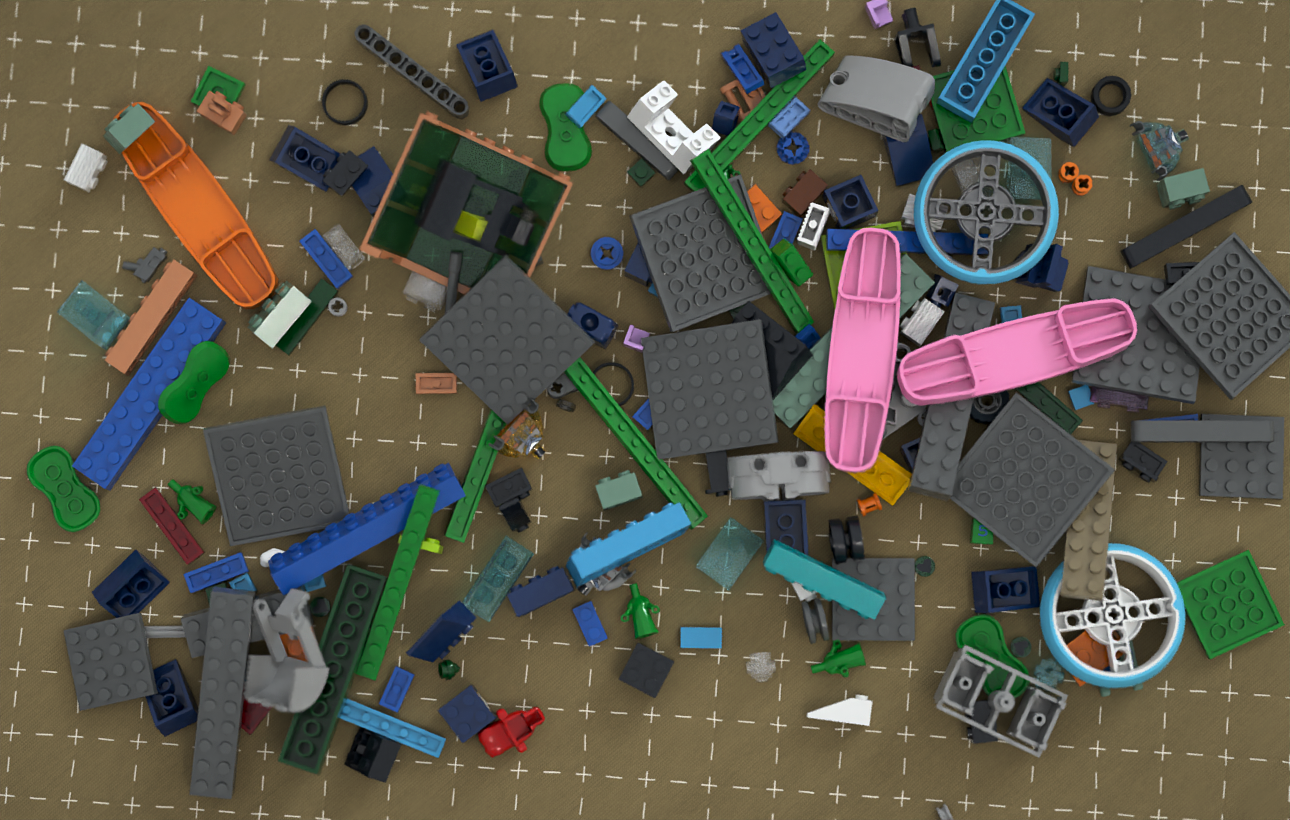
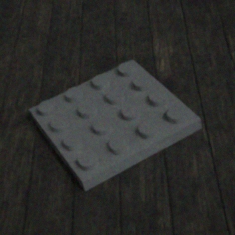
[1199,414,1284,499]
[832,558,915,641]
[63,613,158,711]

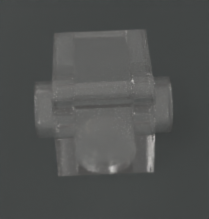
[746,652,776,682]

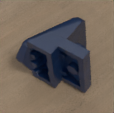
[1013,244,1069,292]

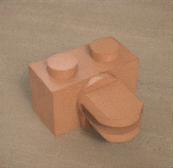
[197,91,247,135]

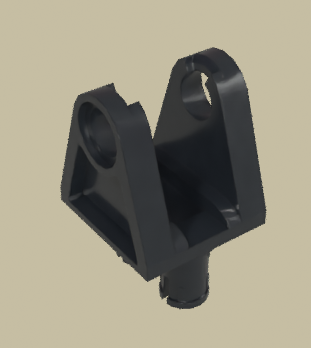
[894,8,941,68]

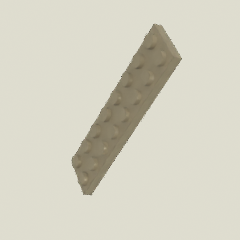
[1061,440,1117,601]

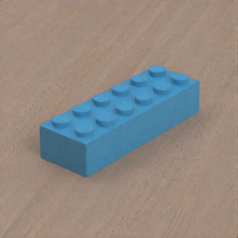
[937,0,1035,123]
[566,502,691,587]

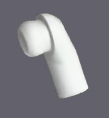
[260,548,285,567]

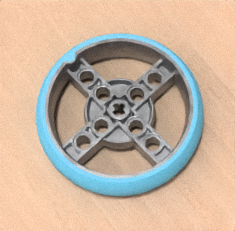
[914,140,1059,284]

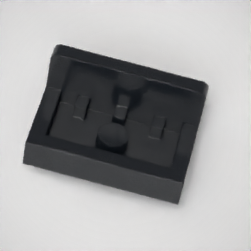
[323,150,368,197]
[1118,441,1168,483]
[485,467,533,508]

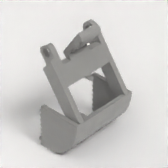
[243,588,329,712]

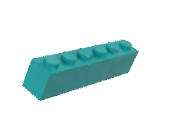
[763,539,886,620]

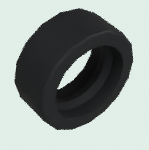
[1091,76,1132,116]

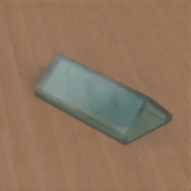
[462,536,534,622]

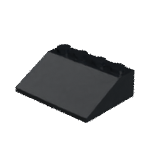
[731,301,813,400]

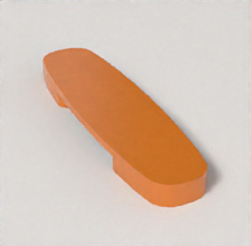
[113,102,278,309]

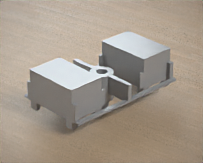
[933,645,1068,758]

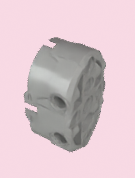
[727,451,831,501]

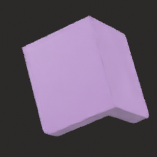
[865,0,893,29]
[623,325,650,353]

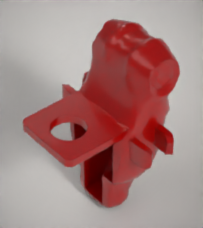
[477,707,545,758]

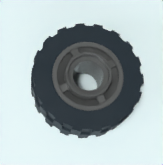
[969,390,1010,425]

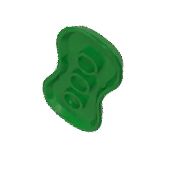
[539,83,592,171]
[158,341,230,424]
[27,446,100,532]
[956,614,1030,699]

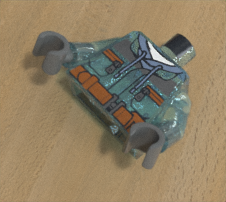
[1130,121,1189,181]

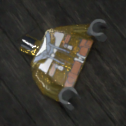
[488,398,545,459]

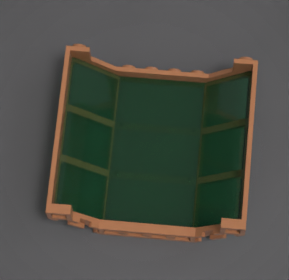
[359,111,573,295]

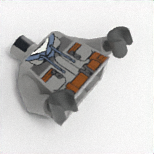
[576,533,636,596]

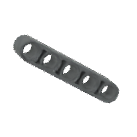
[595,101,679,181]

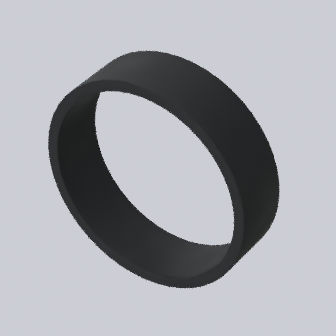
[322,79,368,126]
[593,362,634,406]

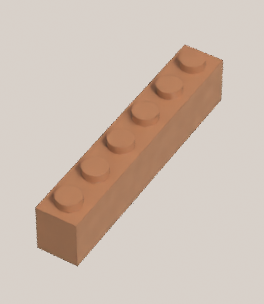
[104,260,198,376]

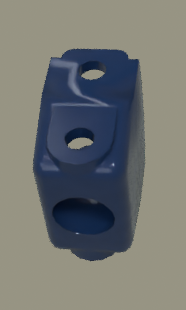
[567,302,618,349]

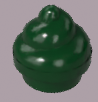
[438,659,460,680]

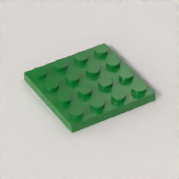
[930,66,1025,152]
[1176,550,1284,659]

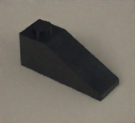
[499,498,532,533]

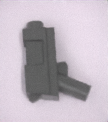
[122,247,168,283]

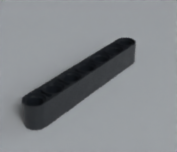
[1120,185,1253,269]

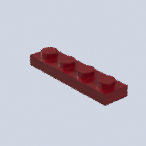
[139,487,205,565]

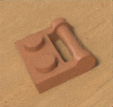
[720,79,766,124]

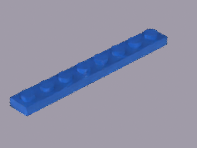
[826,229,988,255]

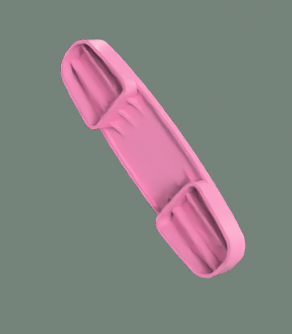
[825,228,901,473]
[897,299,1137,405]

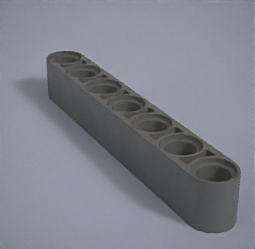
[354,24,470,119]
[1131,420,1274,443]

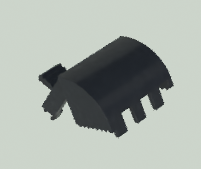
[413,158,535,257]

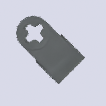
[547,373,578,399]

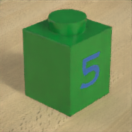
[970,518,994,545]

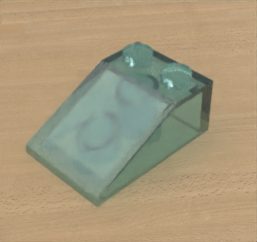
[1007,137,1052,200]
[57,280,130,350]
[695,517,764,591]

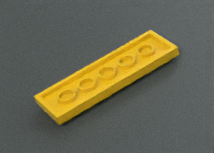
[793,404,911,506]

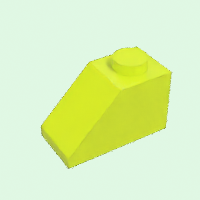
[454,211,488,241]

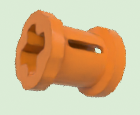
[1058,162,1079,183]
[1071,175,1092,196]
[856,492,882,517]

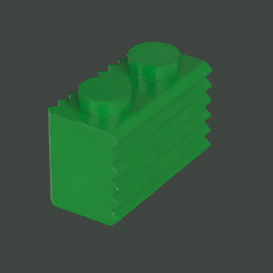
[770,239,813,286]

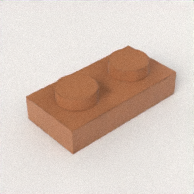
[416,373,457,394]

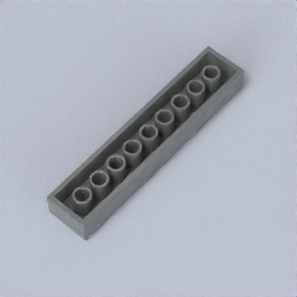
[908,293,995,501]
[190,587,256,799]

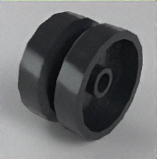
[828,516,865,564]

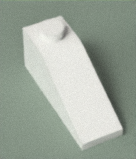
[806,694,872,726]

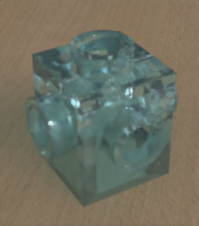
[1034,658,1065,692]

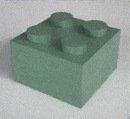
[103,103,155,154]
[1156,168,1210,210]
[595,470,643,511]

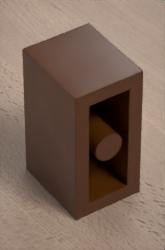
[782,169,828,218]

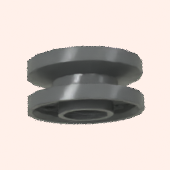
[801,598,829,644]

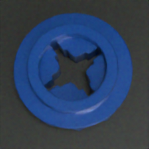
[777,132,809,164]
[591,237,623,269]

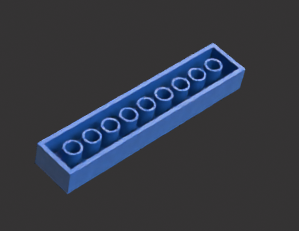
[72,298,226,490]
[268,462,466,595]

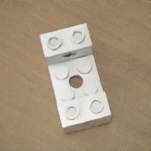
[627,81,721,174]

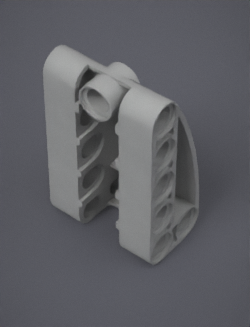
[818,56,935,142]

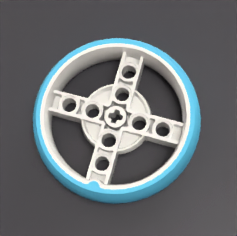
[1040,543,1185,688]

